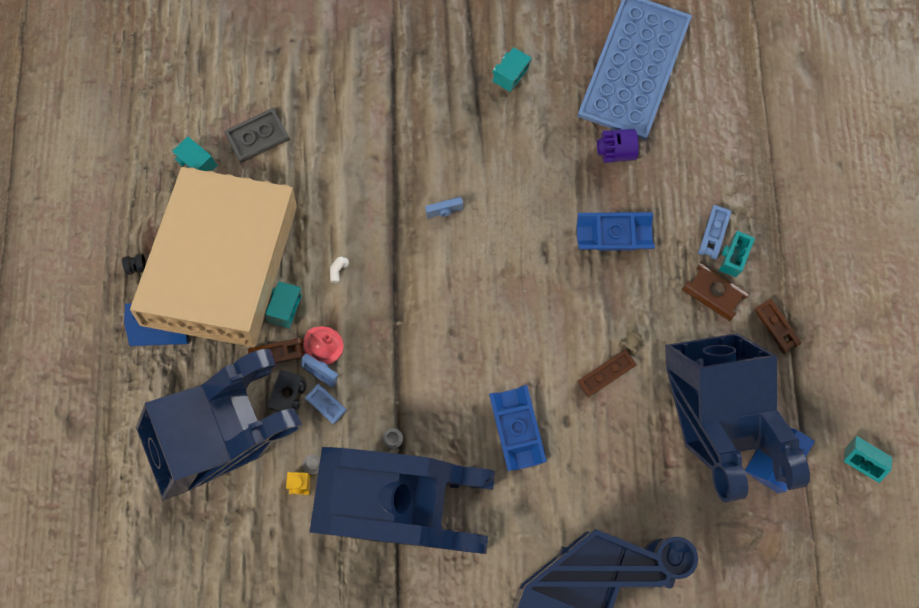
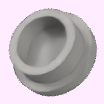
[383,429,403,449]
[303,454,320,475]

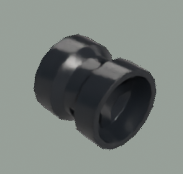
[122,253,147,275]

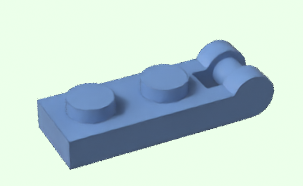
[698,205,732,260]

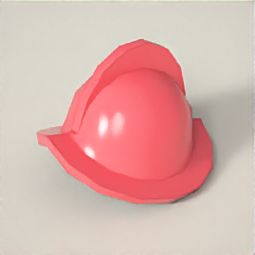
[303,326,344,365]

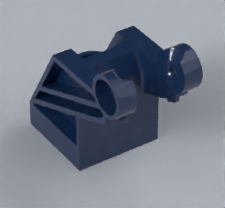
[665,333,810,503]
[136,349,302,500]
[309,447,495,554]
[511,529,698,608]

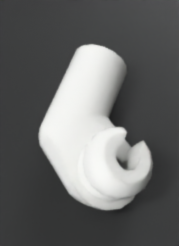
[330,256,349,283]

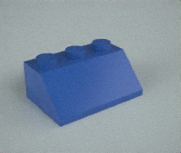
[124,303,188,346]
[745,428,815,494]

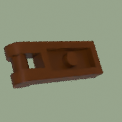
[754,299,801,354]
[248,338,305,364]

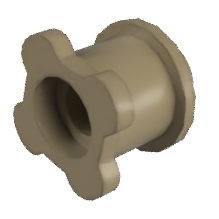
[618,330,644,356]

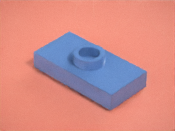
[425,197,463,219]
[301,353,338,388]
[305,384,347,425]

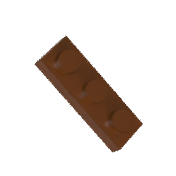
[577,349,637,398]

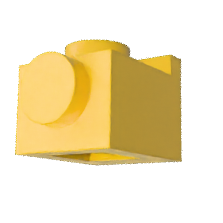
[286,472,311,495]

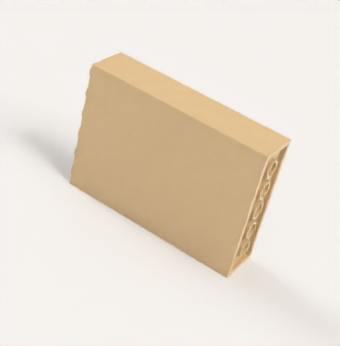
[130,167,297,348]

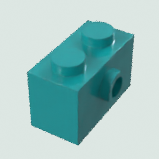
[492,47,532,92]
[172,136,218,171]
[718,231,755,278]
[265,281,302,329]
[843,436,892,483]

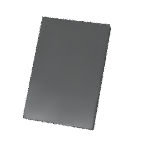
[224,108,290,163]

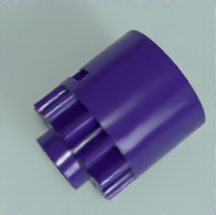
[597,128,639,163]

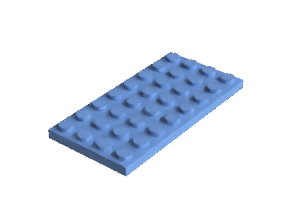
[577,0,692,141]

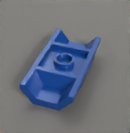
[576,212,655,251]
[489,385,547,471]

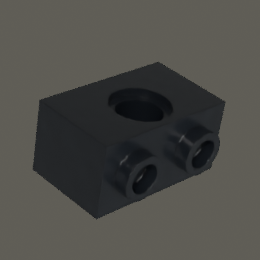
[267,369,307,412]

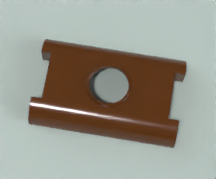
[682,262,749,321]

